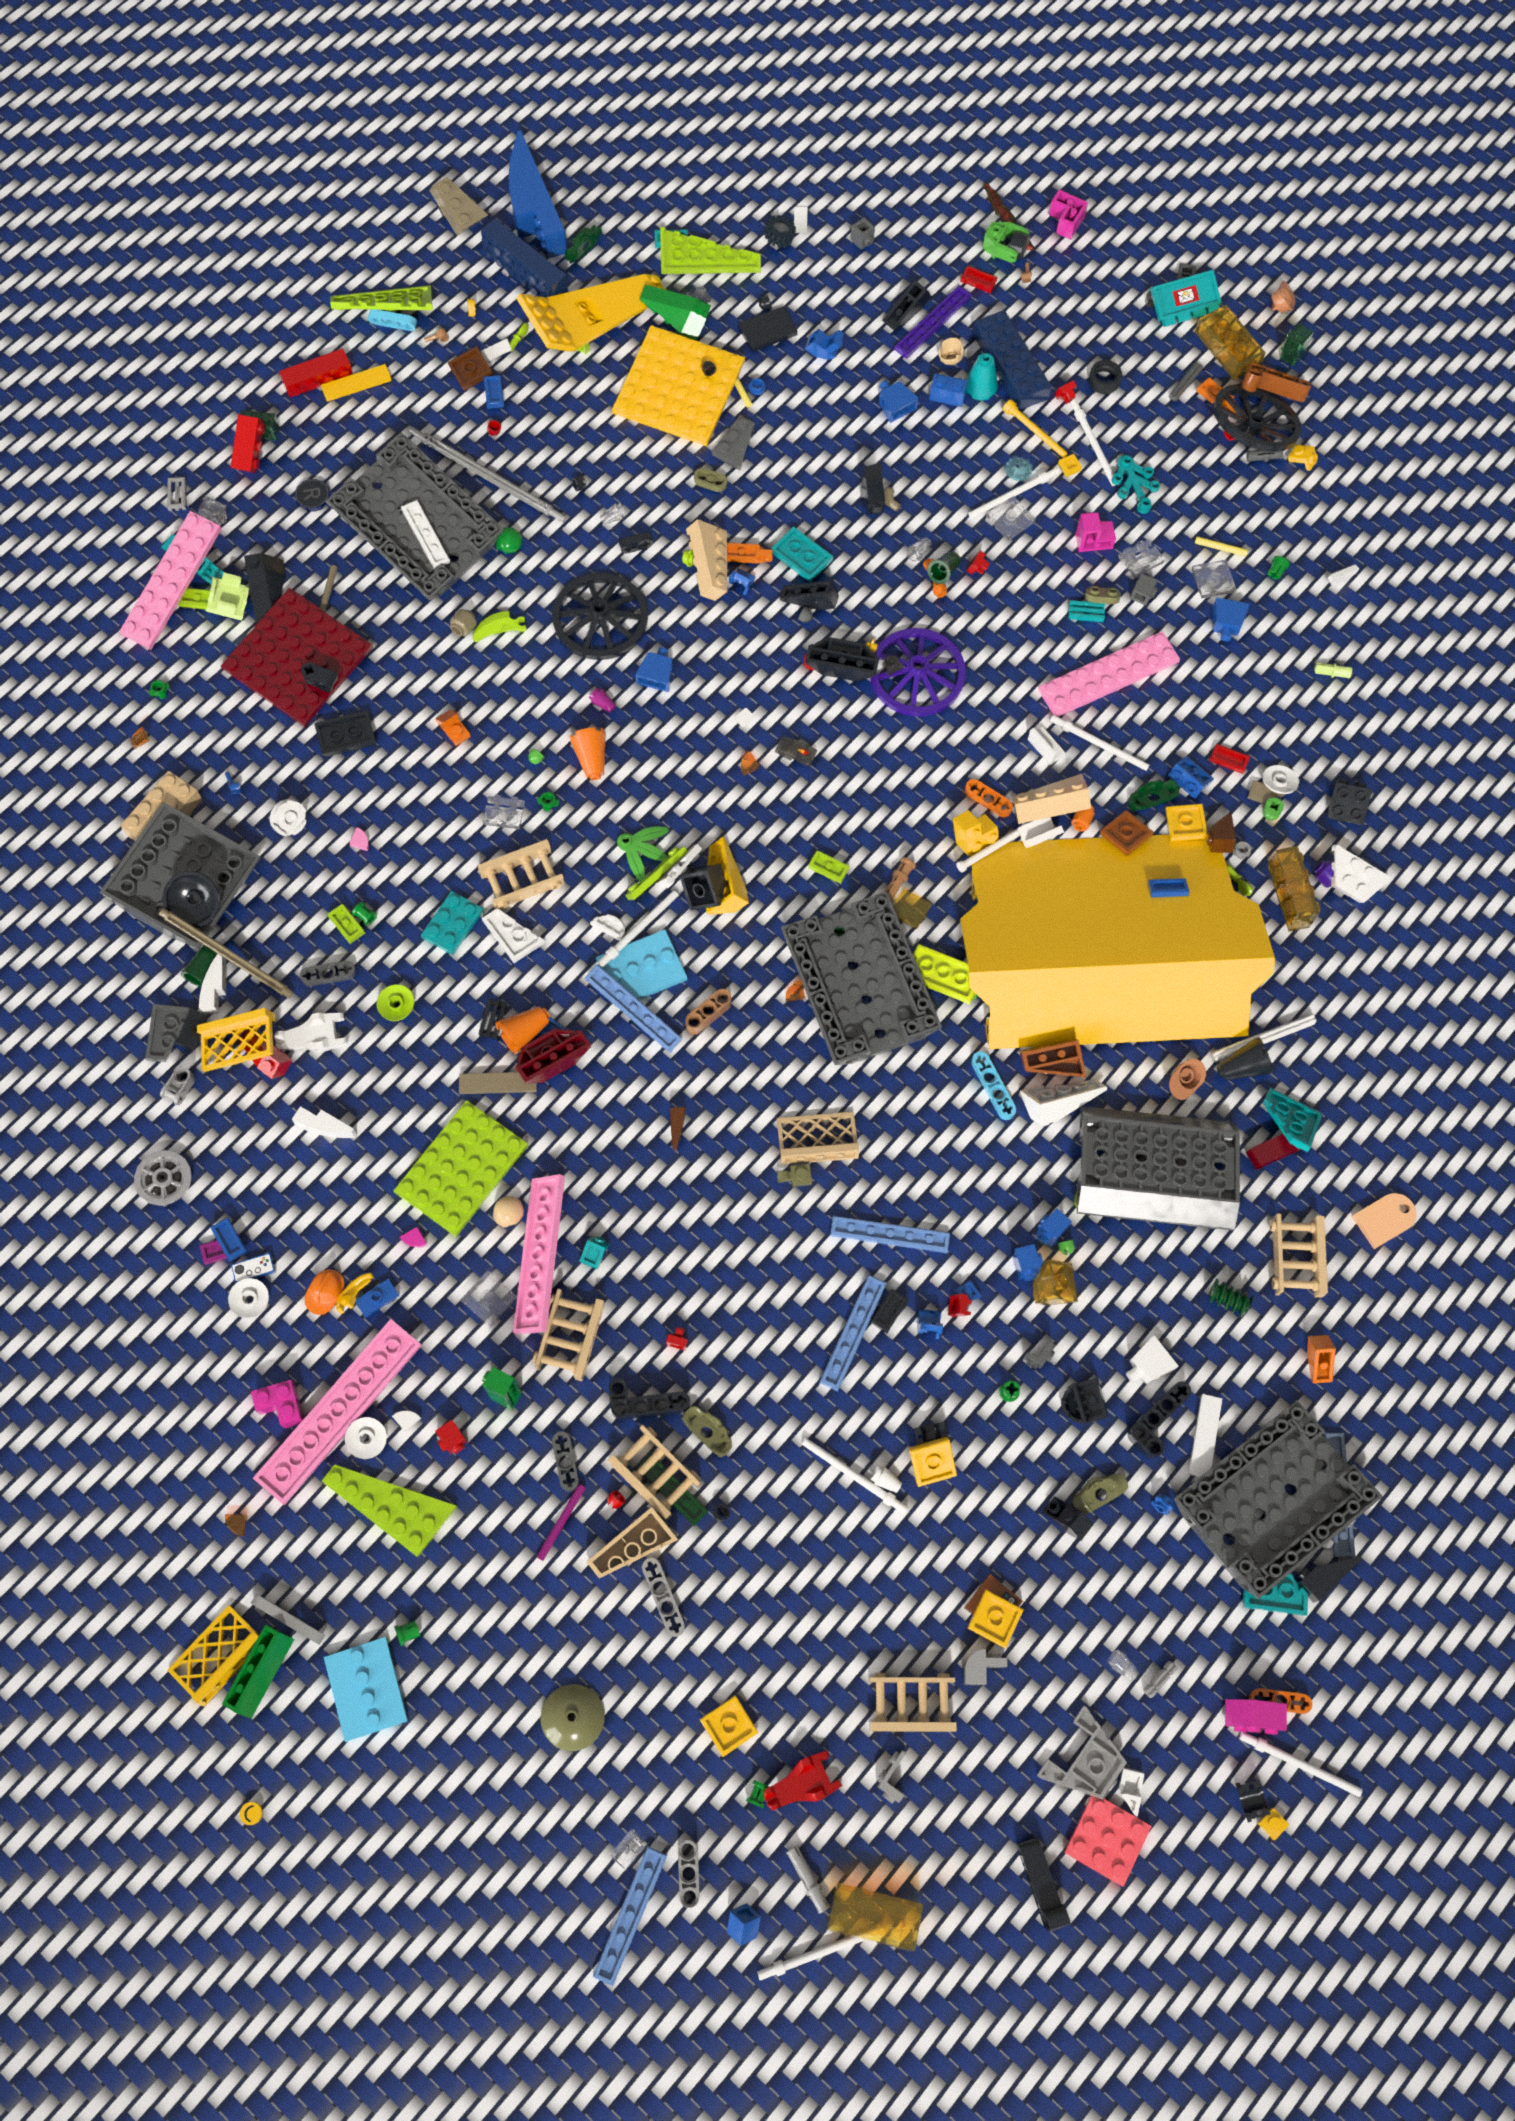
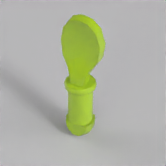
[509,322,529,352]
[1227,865,1253,896]

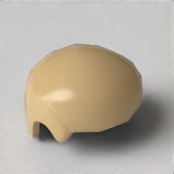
[939,338,964,365]
[493,1196,524,1227]

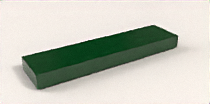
[636,1453,709,1527]

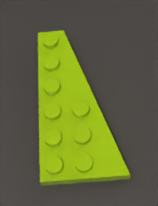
[660,227,761,274]
[330,285,433,311]
[322,1465,457,1557]

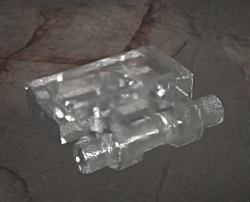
[1118,539,1165,578]
[483,795,525,829]

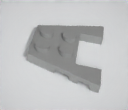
[1037,1706,1127,1800]

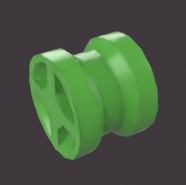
[1262,798,1284,820]

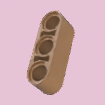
[685,989,731,1035]

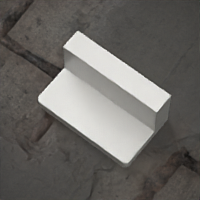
[1028,727,1065,765]
[1018,817,1064,848]

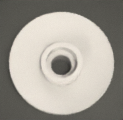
[1262,765,1299,794]
[228,1278,269,1318]
[345,1417,387,1459]

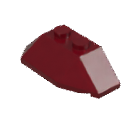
[515,1029,591,1084]

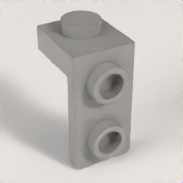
[877,1750,906,1804]

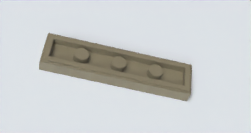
[459,1072,537,1094]

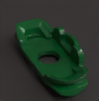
[565,225,602,264]
[1128,780,1180,811]

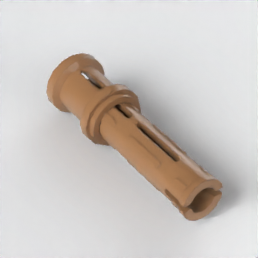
[884,857,916,901]

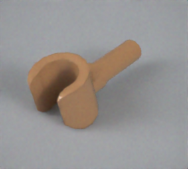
[1021,262,1032,283]
[424,328,449,342]

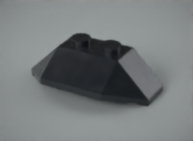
[805,637,879,682]

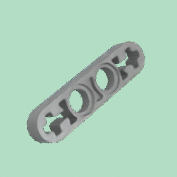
[642,1558,685,1637]
[251,1594,325,1645]

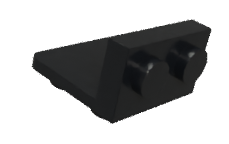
[1327,778,1372,825]

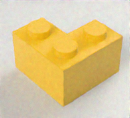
[953,810,999,856]

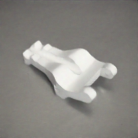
[274,1012,348,1053]

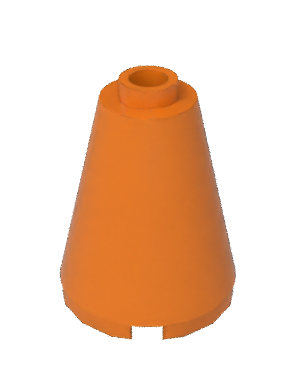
[569,727,606,781]
[495,1006,550,1055]

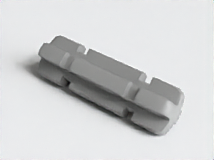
[1143,1661,1177,1698]

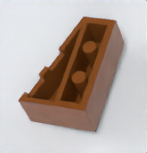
[1019,1038,1087,1078]

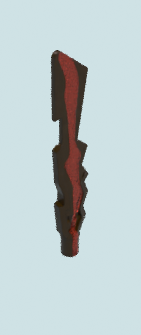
[983,183,1035,251]

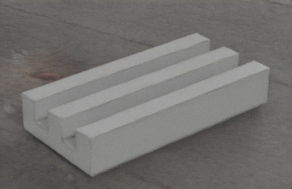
[167,477,187,511]

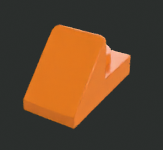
[435,710,471,746]

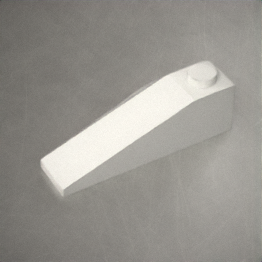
[1020,1080,1107,1126]

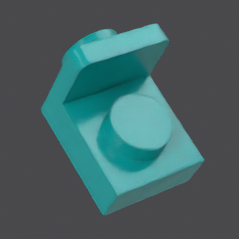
[579,1236,609,1269]

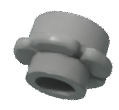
[1233,841,1251,859]

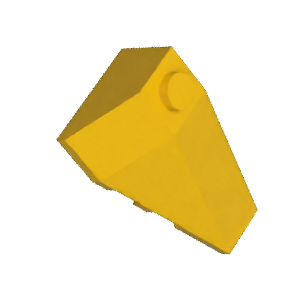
[706,837,749,915]

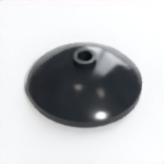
[162,871,220,928]

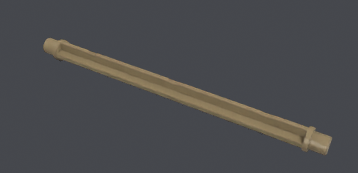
[159,908,294,999]

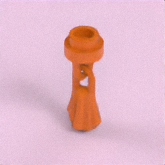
[923,559,947,598]

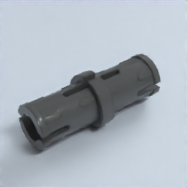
[1246,450,1283,462]

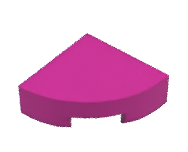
[400,1227,427,1248]

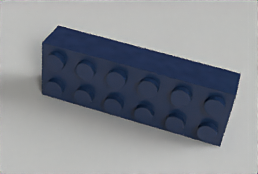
[481,218,568,298]
[972,310,1052,411]

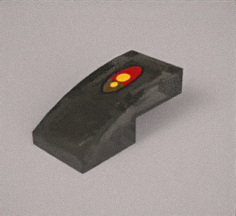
[775,736,817,767]

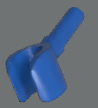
[225,772,241,794]

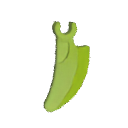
[472,611,527,642]

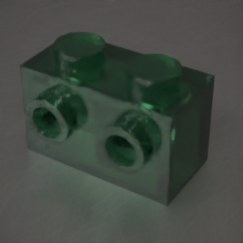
[1280,323,1314,367]
[240,410,279,441]

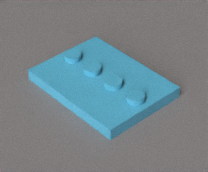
[596,930,687,1000]
[324,1637,408,1742]

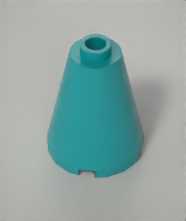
[965,353,998,401]

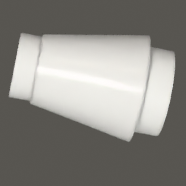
[870,1465,902,1493]

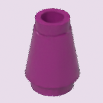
[589,687,616,713]

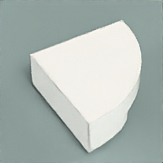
[392,1411,421,1432]

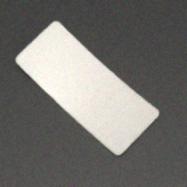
[794,207,808,233]

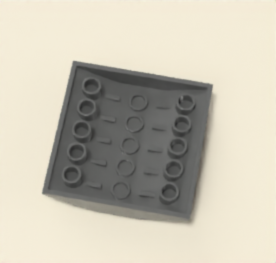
[100,802,261,949]

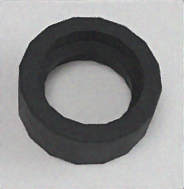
[1088,360,1122,394]

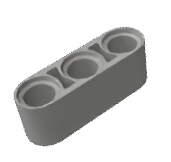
[678,1839,700,1908]

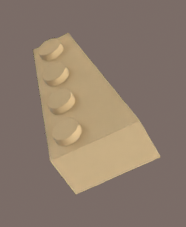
[686,519,727,601]
[1013,774,1091,824]
[586,1507,678,1578]

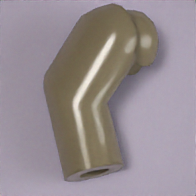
[884,487,901,512]

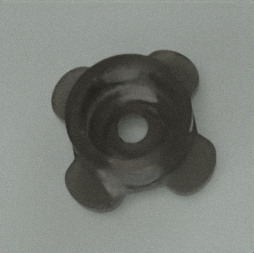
[882,656,903,675]

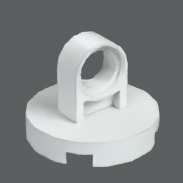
[270,799,306,836]

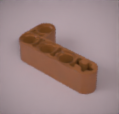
[1241,363,1312,402]

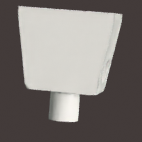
[1126,1335,1178,1384]

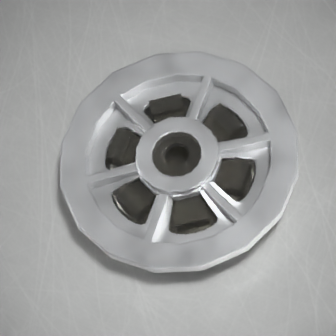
[134,1150,192,1206]

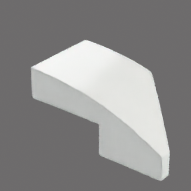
[1118,1767,1144,1816]

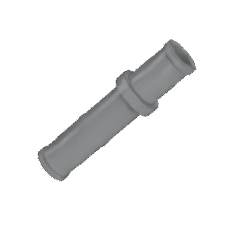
[786,1846,831,1914]

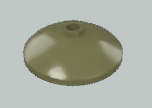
[541,1684,605,1751]

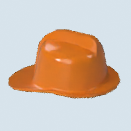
[305,1269,344,1315]

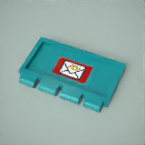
[1150,270,1222,327]

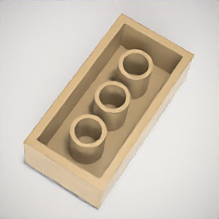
[120,771,202,841]

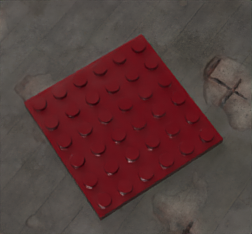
[220,588,373,727]

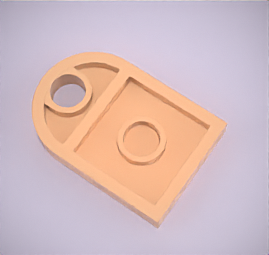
[1351,1193,1416,1249]

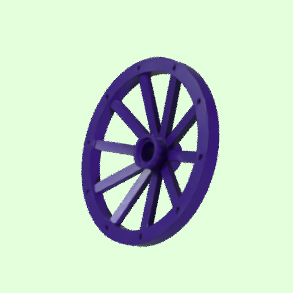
[870,628,966,717]

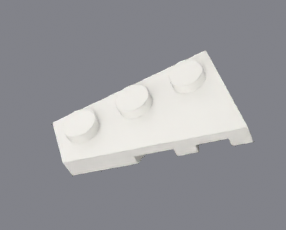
[655,844,702,889]
[482,908,545,963]

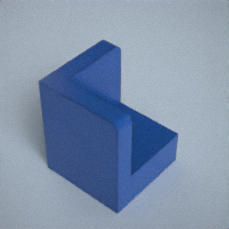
[727,1903,761,1946]

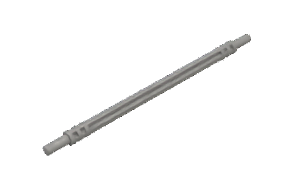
[408,426,567,523]

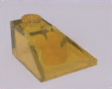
[1032,1259,1078,1306]

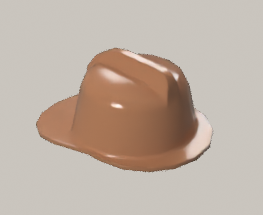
[1271,281,1295,313]
[1169,1059,1206,1100]

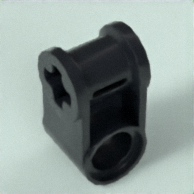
[301,662,339,693]

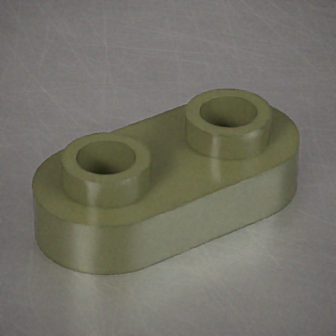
[694,468,727,492]
[1085,586,1121,604]

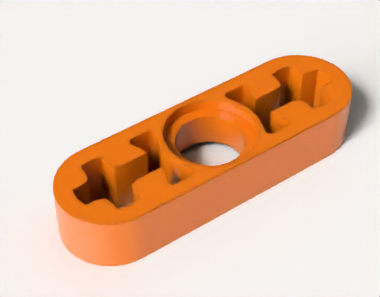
[965,779,1013,817]
[1249,1688,1312,1714]

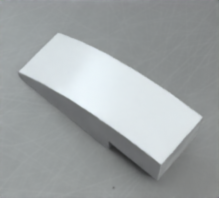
[199,954,226,1014]
[292,1106,357,1138]

